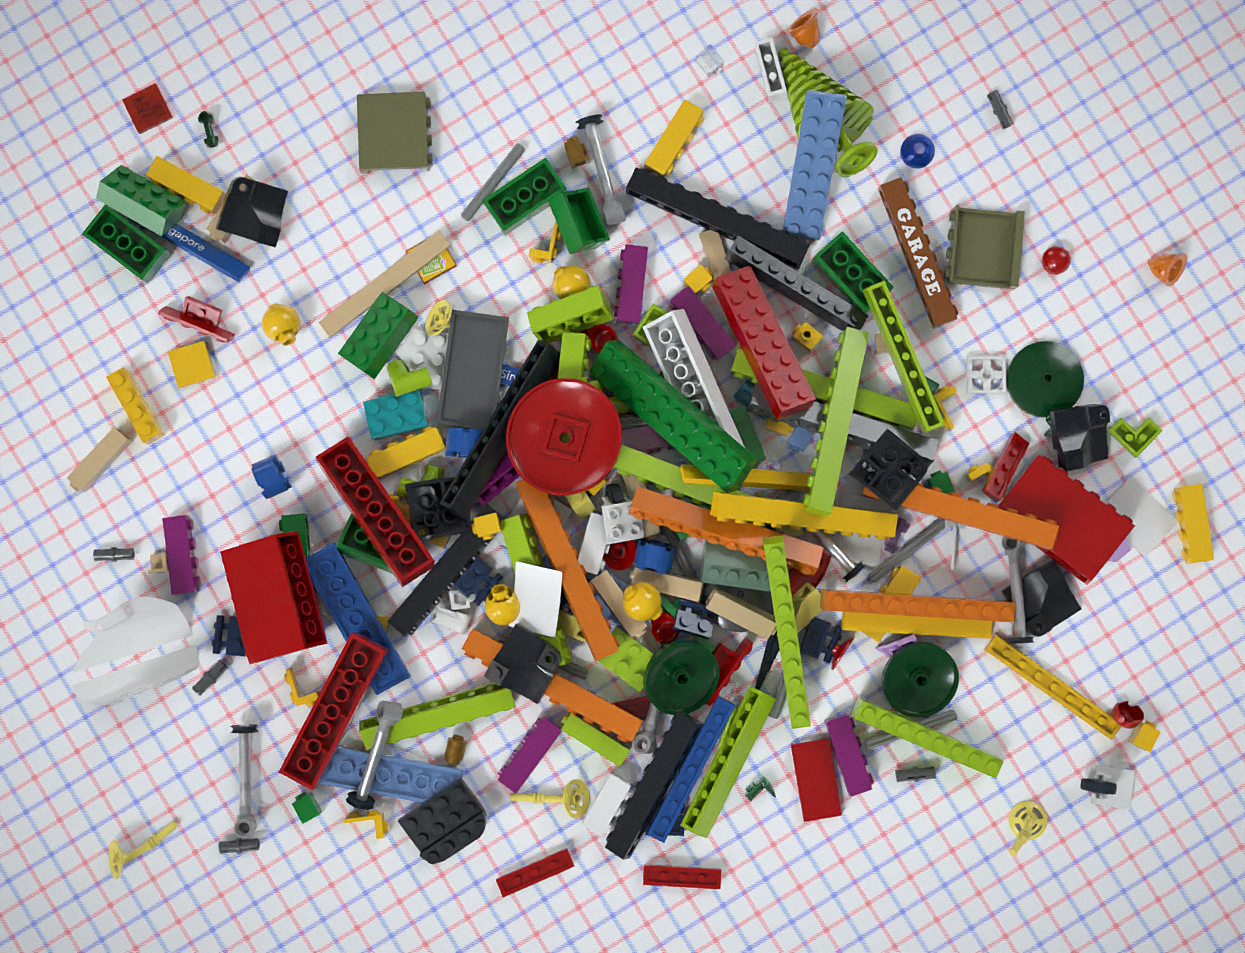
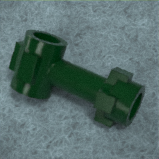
[198,111,219,148]

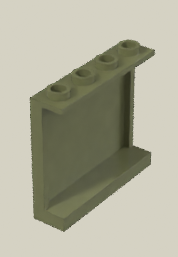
[357,91,433,174]
[944,205,1025,290]

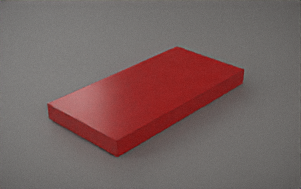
[790,738,842,822]

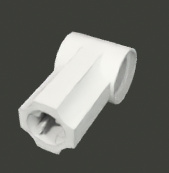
[431,606,472,635]

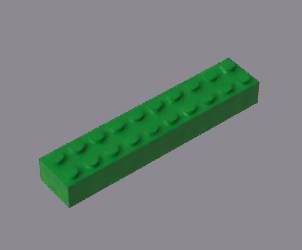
[589,340,758,493]

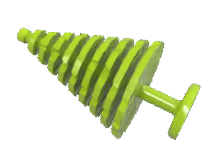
[778,48,878,177]

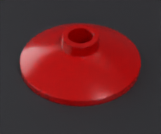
[603,540,637,571]
[831,637,854,670]

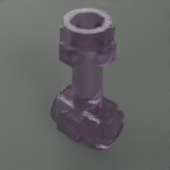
[884,517,910,554]

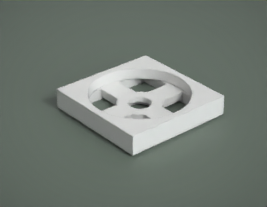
[967,355,1006,394]

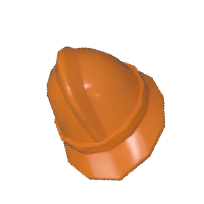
[786,8,820,48]
[1147,253,1187,287]

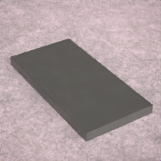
[437,309,509,430]

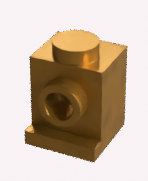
[564,136,590,169]

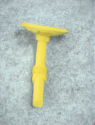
[425,300,451,336]
[510,779,590,819]
[1008,801,1048,856]
[109,821,178,880]

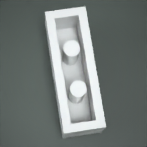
[754,37,787,102]
[578,512,610,576]
[581,772,632,837]

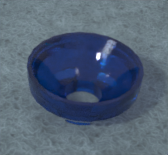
[900,134,935,169]

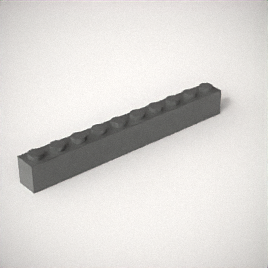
[746,383,939,467]

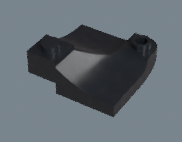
[216,176,288,248]
[1050,404,1110,471]
[848,429,928,511]
[404,477,473,542]
[1001,560,1082,637]
[484,623,561,704]

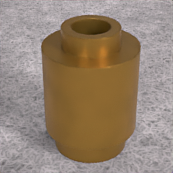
[444,735,467,765]

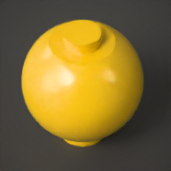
[552,265,591,299]
[261,303,300,346]
[622,582,662,621]
[485,584,520,625]

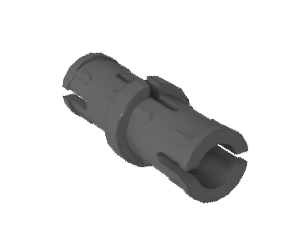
[986,90,1014,129]
[93,547,135,562]
[192,660,228,696]
[895,766,936,783]
[218,838,260,854]

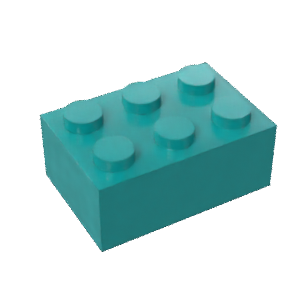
[363,389,429,441]

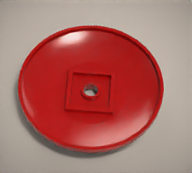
[506,378,623,496]

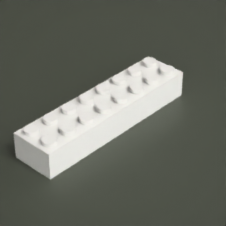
[643,309,745,448]

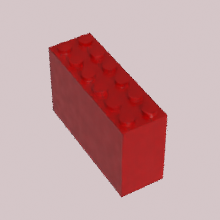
[998,455,1135,585]
[220,531,328,665]

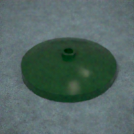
[1006,341,1084,418]
[643,640,719,715]
[881,642,959,718]

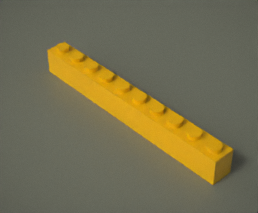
[710,491,898,540]

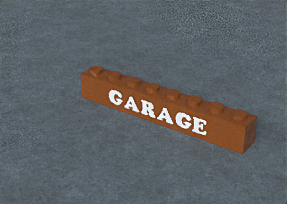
[878,177,958,329]

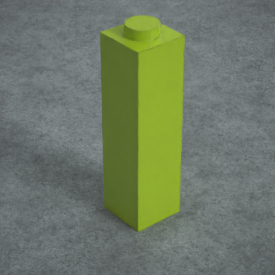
[560,713,630,767]

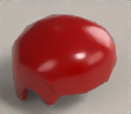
[1041,246,1071,275]
[588,324,618,353]
[650,613,680,644]
[1112,701,1144,729]

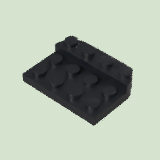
[398,777,487,864]

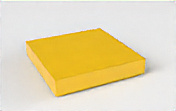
[168,341,216,389]

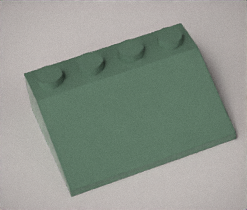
[699,531,784,592]

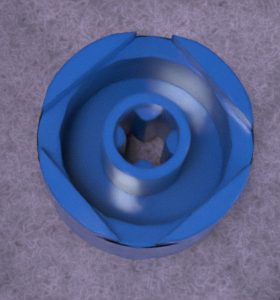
[445,428,483,458]
[251,455,292,499]
[634,539,676,574]

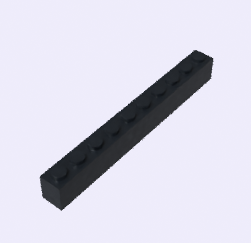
[625,167,810,270]
[439,340,560,519]

